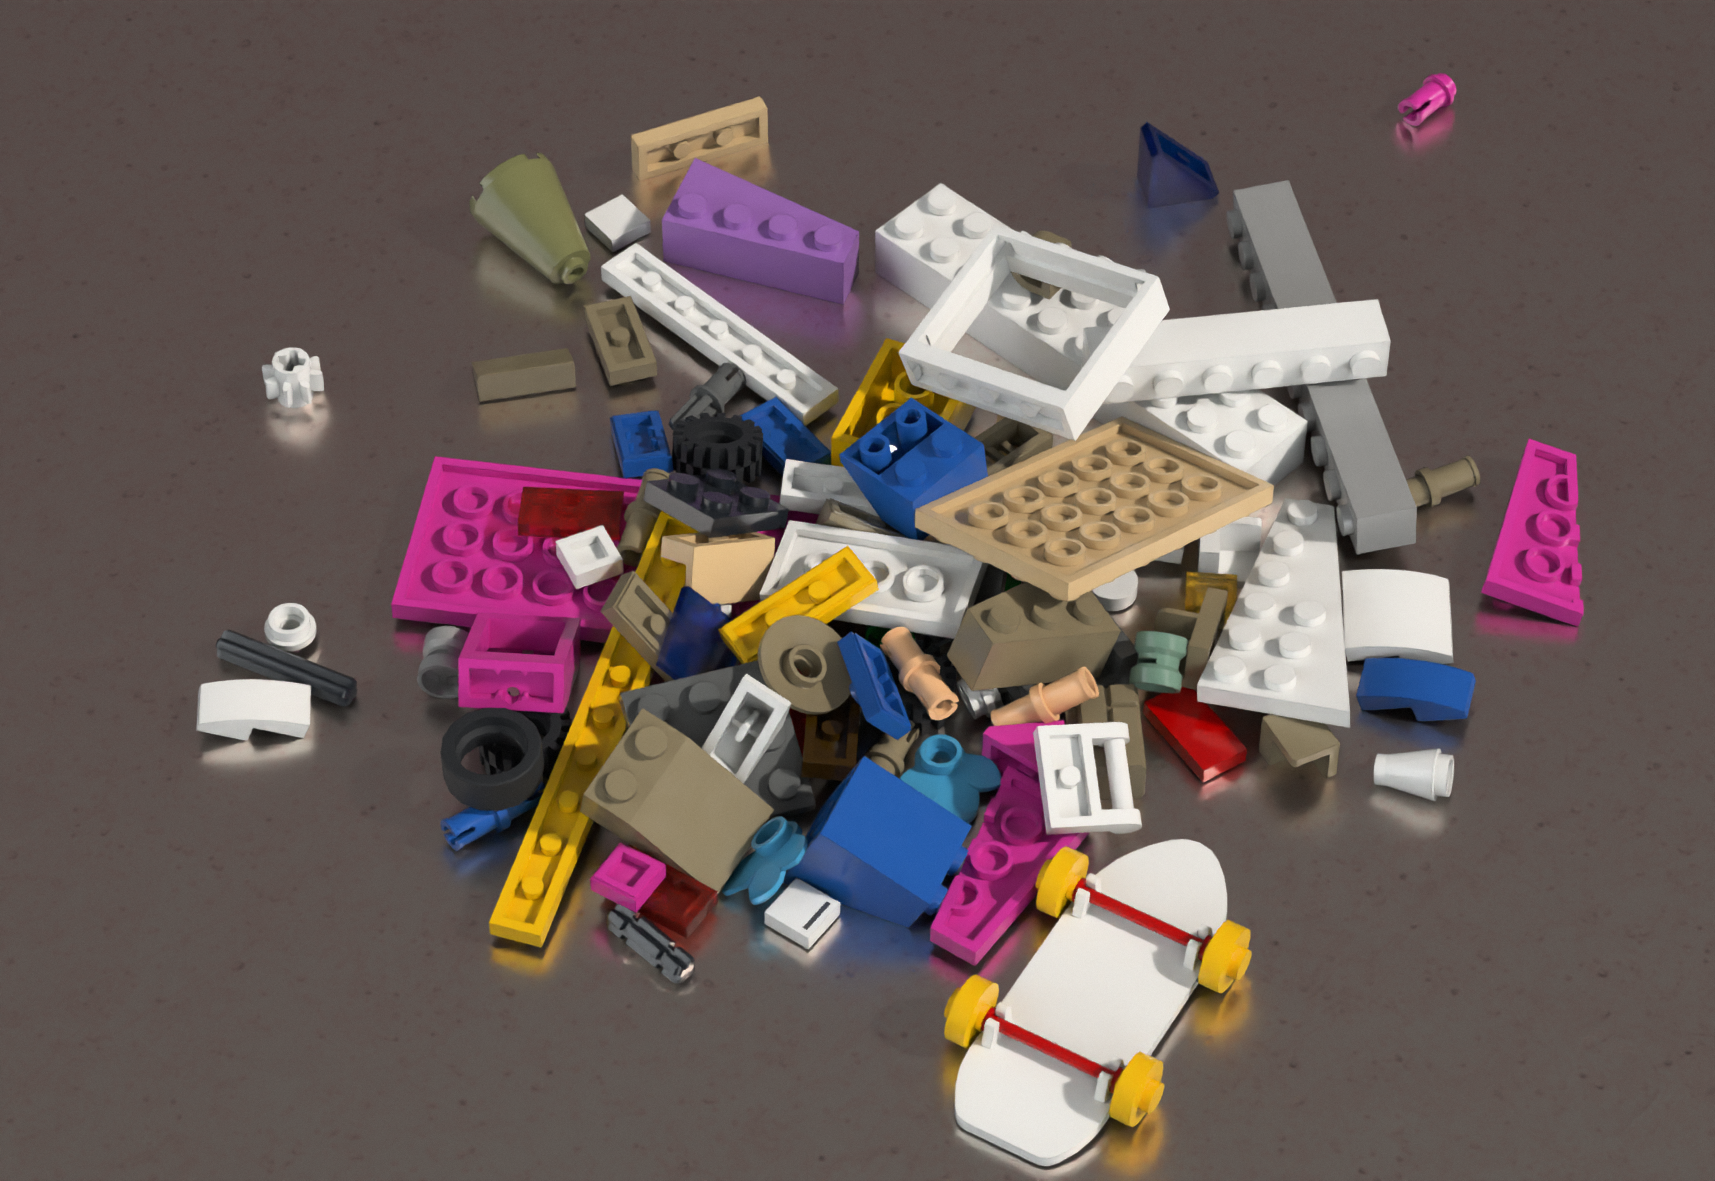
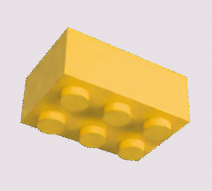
[831,338,976,467]

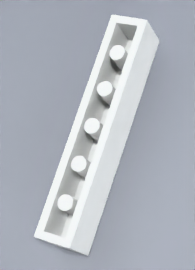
[1082,299,1391,404]

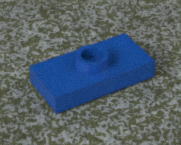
[740,397,831,477]
[610,410,673,478]
[837,632,911,740]

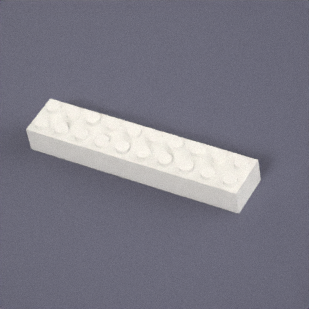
[875,183,1308,486]

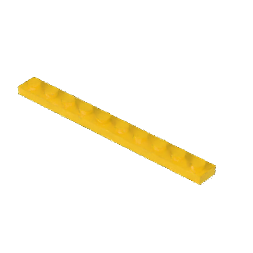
[489,511,698,948]

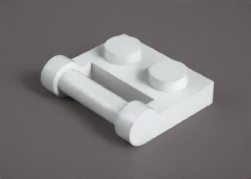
[1033,722,1142,835]

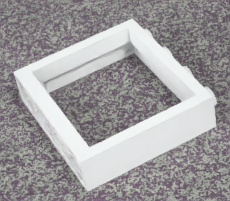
[899,224,1170,441]

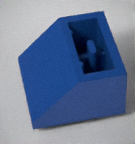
[840,398,988,540]

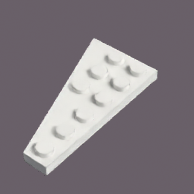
[1197,498,1350,728]

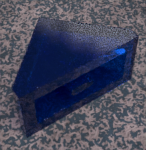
[1137,122,1219,208]

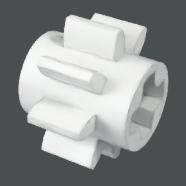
[262,347,324,408]

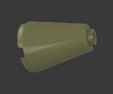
[469,153,591,284]

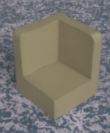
[1259,714,1340,779]

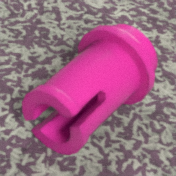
[1398,73,1457,126]

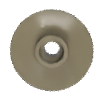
[758,615,852,715]

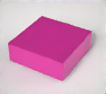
[590,842,666,913]

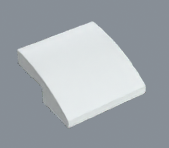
[1342,569,1454,664]

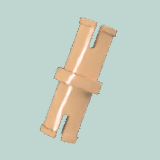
[880,627,959,720]
[990,666,1099,726]

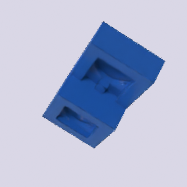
[1356,658,1476,722]

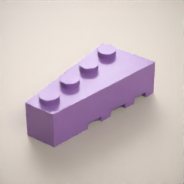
[662,158,859,305]

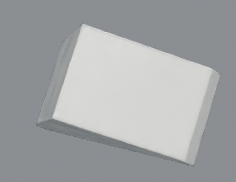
[702,674,791,784]

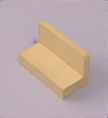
[661,532,775,607]

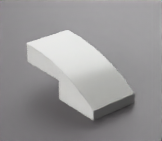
[196,679,311,741]

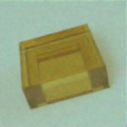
[1184,572,1237,624]

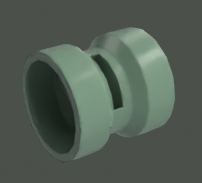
[1128,631,1188,693]

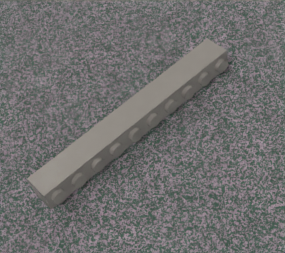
[1227,180,1417,554]

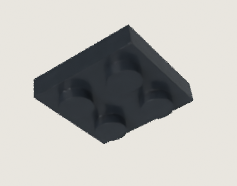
[643,468,789,538]

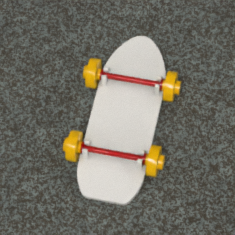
[944,839,1252,1167]

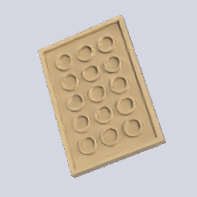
[915,417,1274,602]

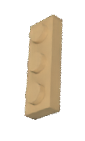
[631,96,768,181]

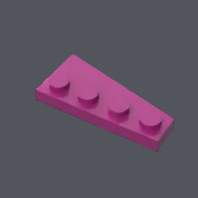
[1481,439,1584,627]
[930,765,1090,966]

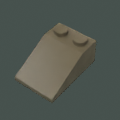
[580,708,774,899]

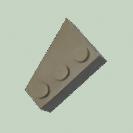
[947,582,1121,691]

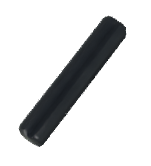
[216,630,358,707]

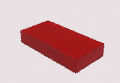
[1143,687,1247,782]

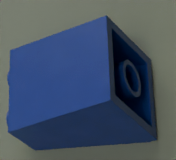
[783,756,972,928]

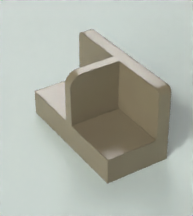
[1154,587,1228,690]

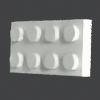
[760,520,988,639]

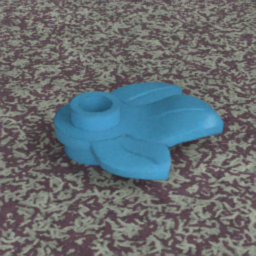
[900,734,1002,824]
[722,816,808,905]

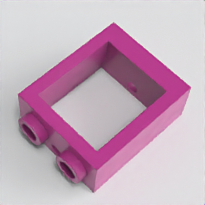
[458,612,581,713]

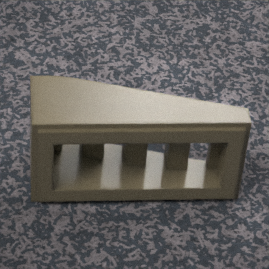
[975,417,1053,476]

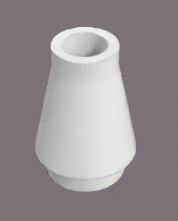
[1374,748,1454,801]

